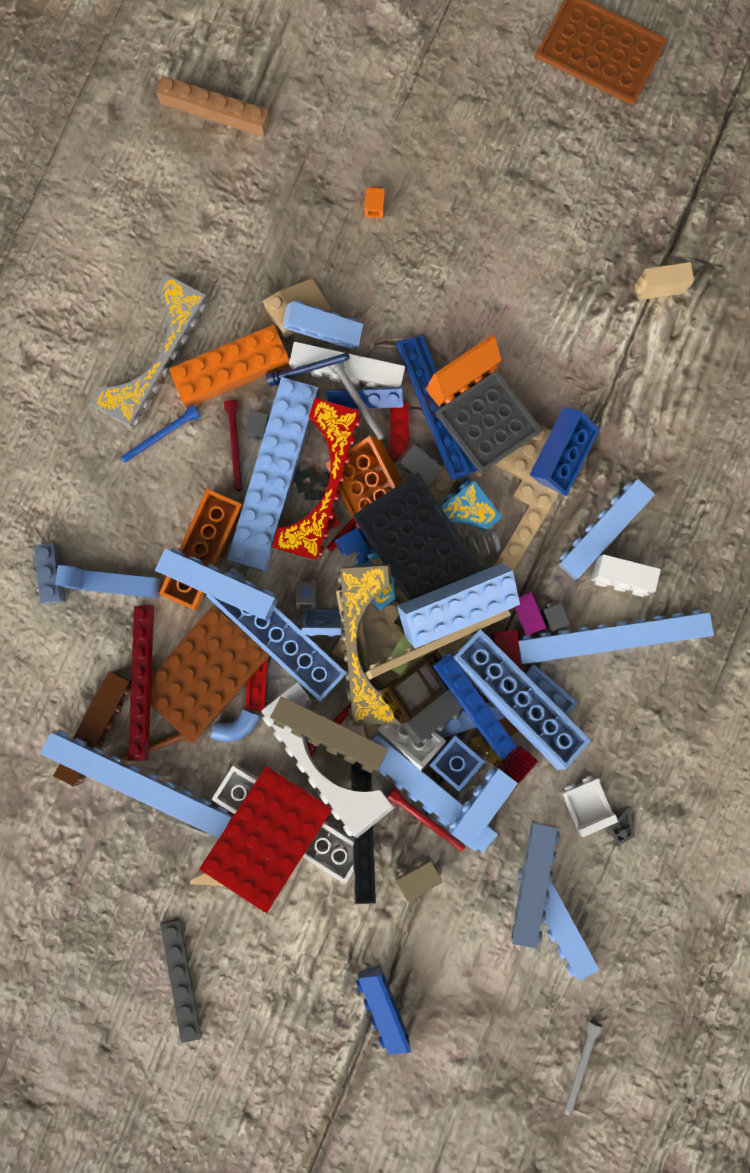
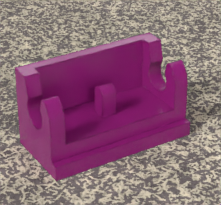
[515,592,547,636]

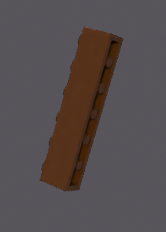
[53,671,131,787]

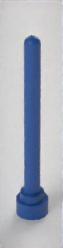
[121,404,201,462]

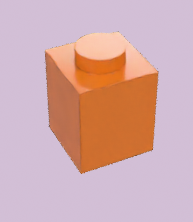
[364,186,385,218]

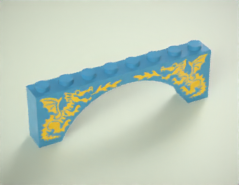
[355,481,502,611]

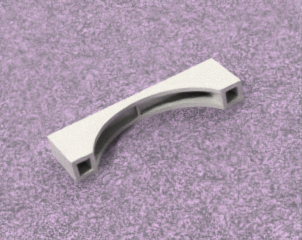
[261,682,395,838]

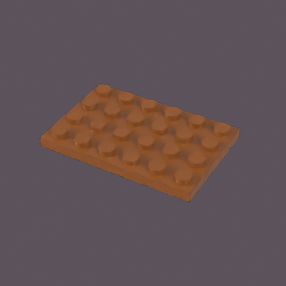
[535,0,668,106]
[151,605,270,744]

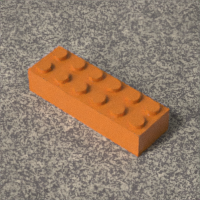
[169,325,289,408]
[159,489,243,611]

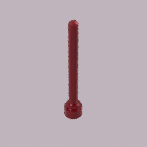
[223,400,242,491]

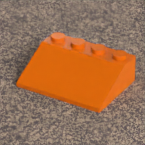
[325,436,403,530]

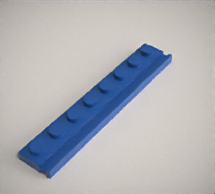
[396,335,478,480]

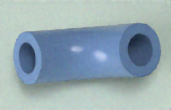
[210,709,260,742]

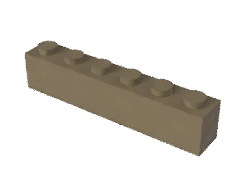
[270,696,388,773]

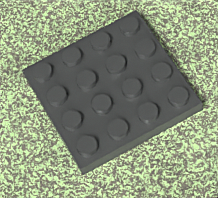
[435,370,543,474]

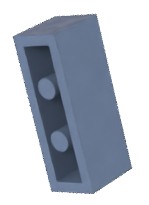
[34,543,66,605]

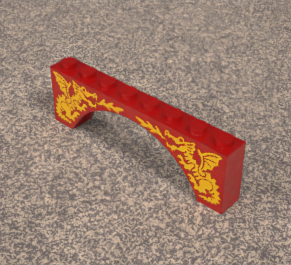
[272,398,361,560]

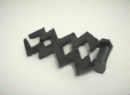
[293,465,329,500]

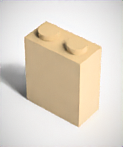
[635,262,694,300]

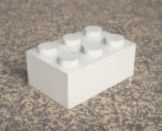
[591,554,661,597]

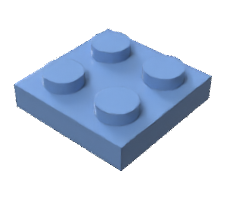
[302,609,342,636]

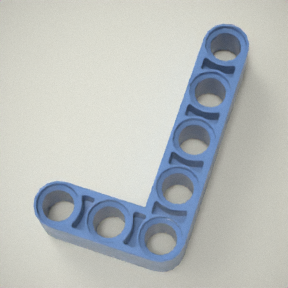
[55,565,162,598]

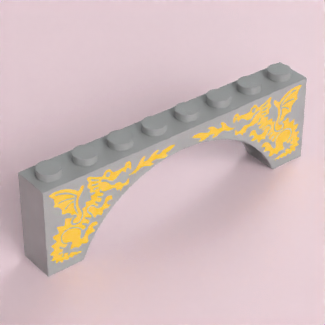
[90,274,208,429]

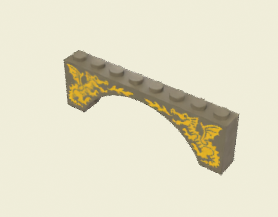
[338,564,400,726]

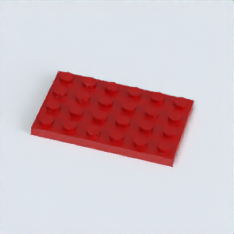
[199,766,332,914]

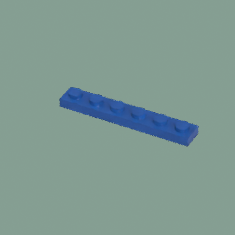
[433,653,516,759]

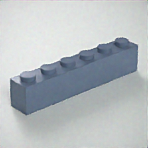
[510,821,560,949]

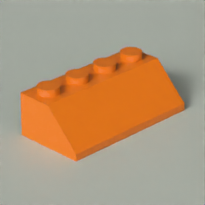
[426,334,502,407]

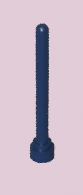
[266,353,350,387]

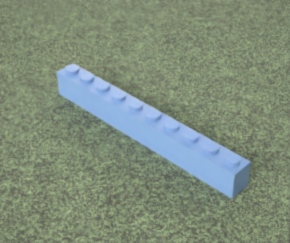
[518,610,714,664]
[40,729,231,838]

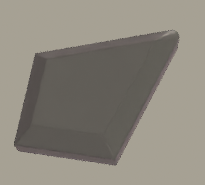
[608,807,635,846]

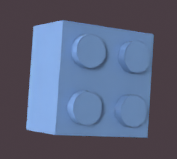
[429,735,485,792]

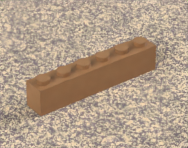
[156,75,270,137]

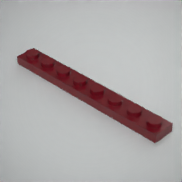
[128,605,154,761]

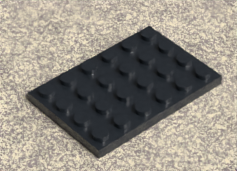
[352,472,482,601]

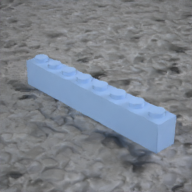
[370,733,498,852]

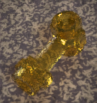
[468,736,502,766]

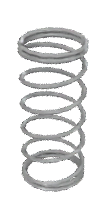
[459,528,500,556]

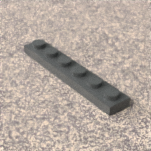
[160,919,202,1043]

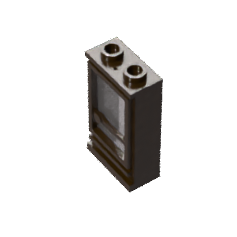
[379,650,449,724]

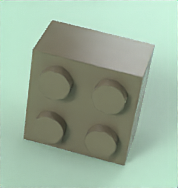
[395,855,443,902]

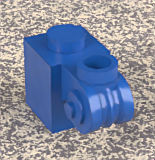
[334,528,374,564]

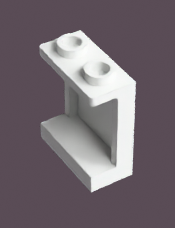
[560,775,618,837]

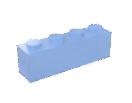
[282,300,363,349]
[449,767,518,848]

